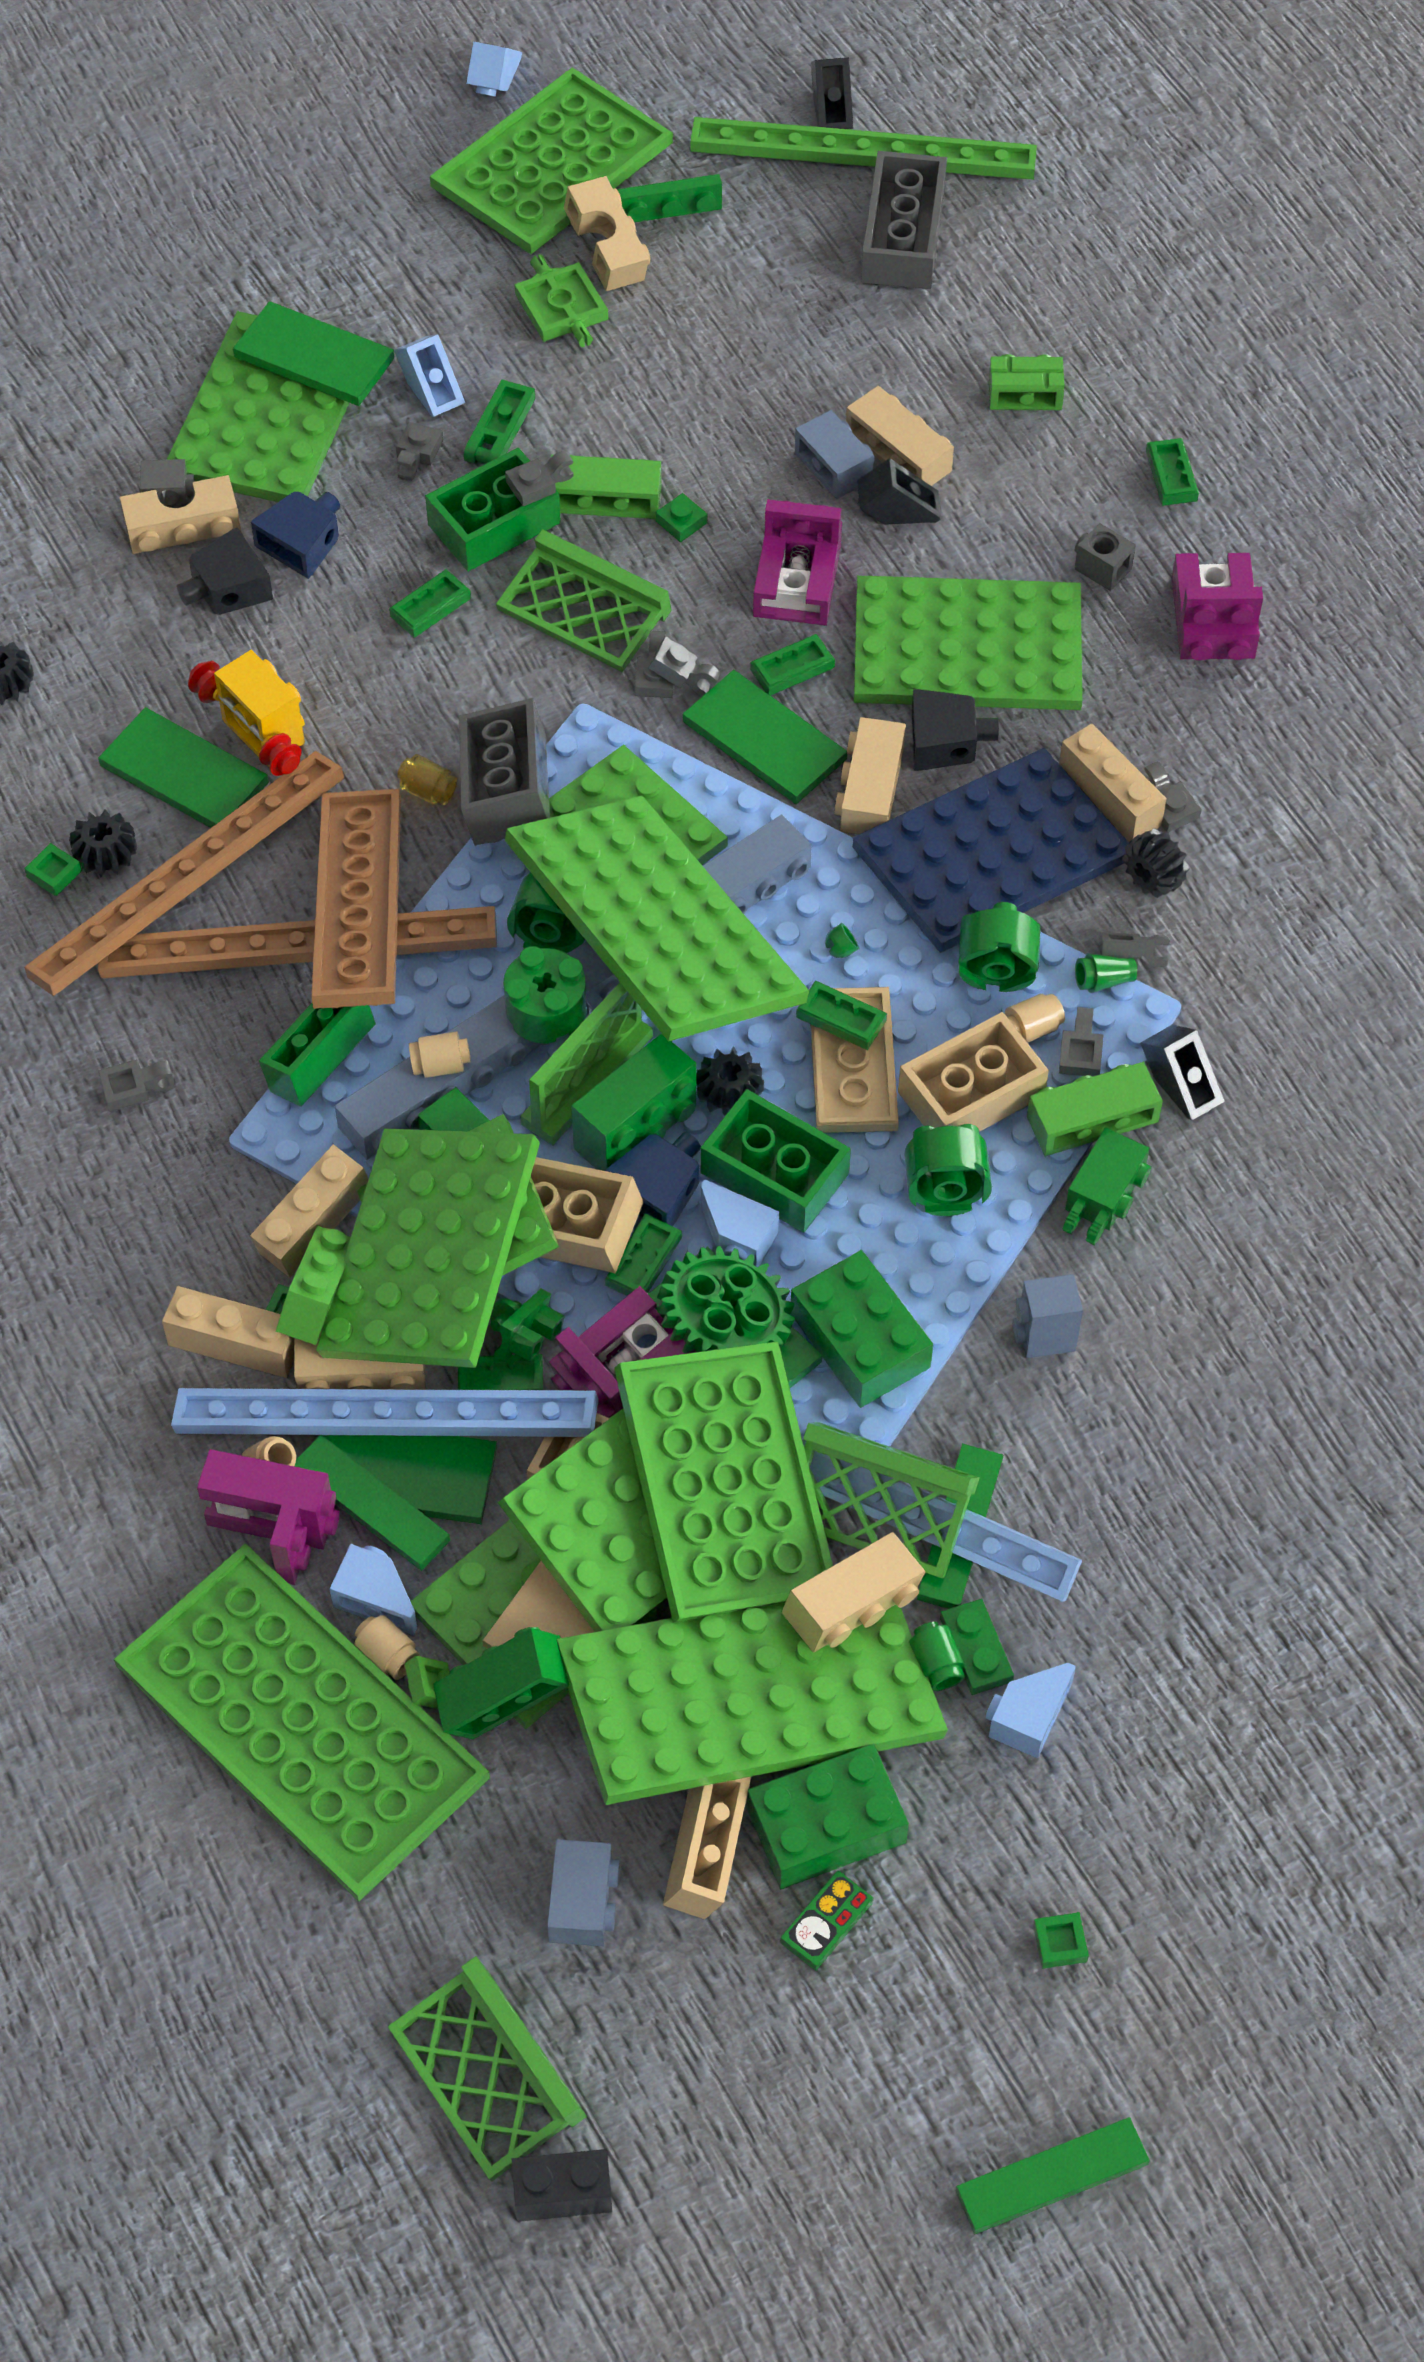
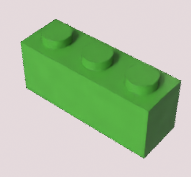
[551,454,662,519]
[1027,1061,1163,1156]
[276,1225,351,1345]

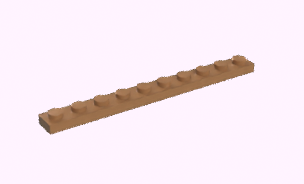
[24,751,344,996]
[98,906,497,978]

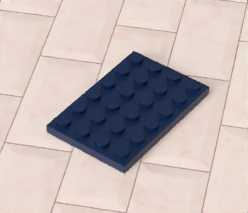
[852,748,1129,953]

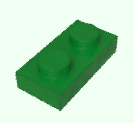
[940,1598,1014,1695]

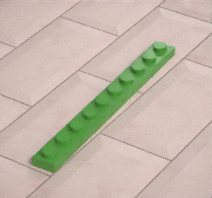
[690,117,1037,180]

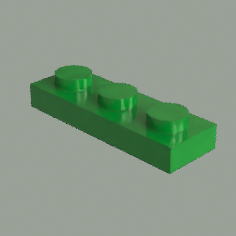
[617,174,722,223]

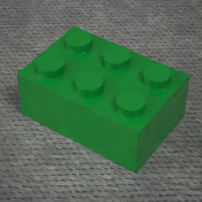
[425,447,561,572]
[571,1033,696,1171]
[701,1089,851,1233]
[791,1250,933,1408]
[747,1743,909,1890]

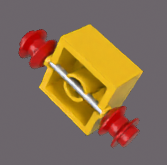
[188,649,305,776]

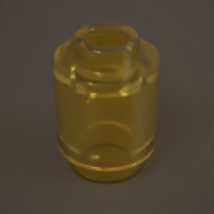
[397,754,457,805]

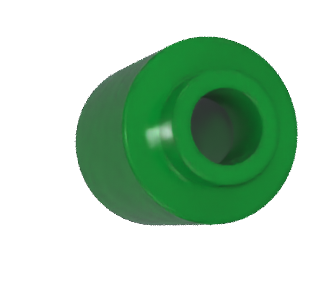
[909,1621,965,1691]

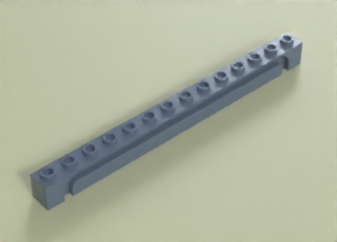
[335,814,812,1160]

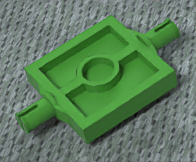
[514,254,608,347]

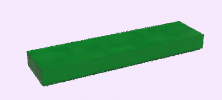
[295,1435,450,1571]
[917,1443,1004,1609]
[955,2117,1150,2235]

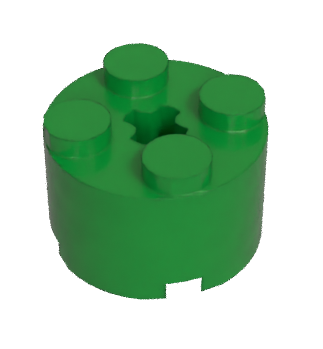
[507,872,585,953]
[958,902,1041,992]
[503,946,587,1044]
[904,1124,992,1216]

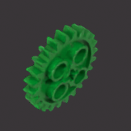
[657,1246,795,1353]

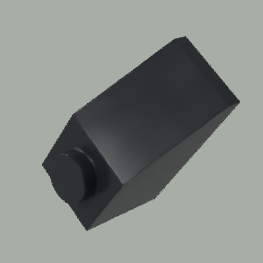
[811,57,853,129]
[857,458,942,525]
[1140,1024,1225,1120]

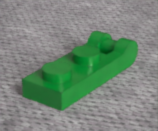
[464,379,536,464]

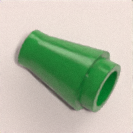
[1075,953,1137,993]

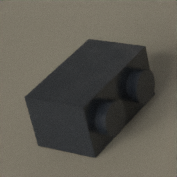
[511,2149,612,2222]

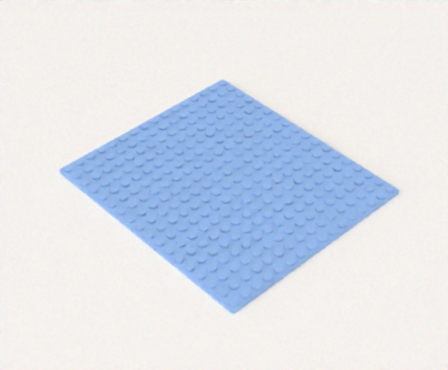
[229,704,1181,1446]

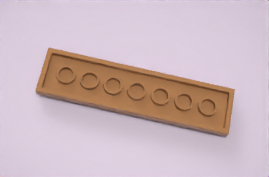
[311,789,401,1009]

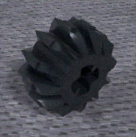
[0,641,34,706]
[69,809,137,877]
[1122,828,1190,898]
[696,1046,764,1117]

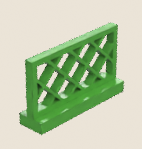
[496,529,672,672]
[520,982,653,1146]
[803,1422,980,1578]
[388,1956,587,2182]

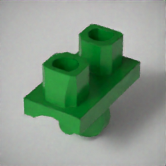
[490,1288,565,1362]

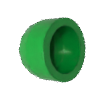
[825,923,859,958]

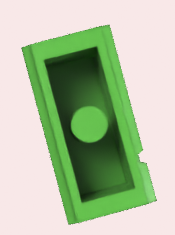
[989,354,1065,410]

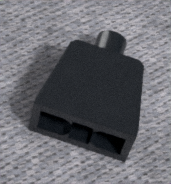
[177,527,273,615]
[911,689,999,771]

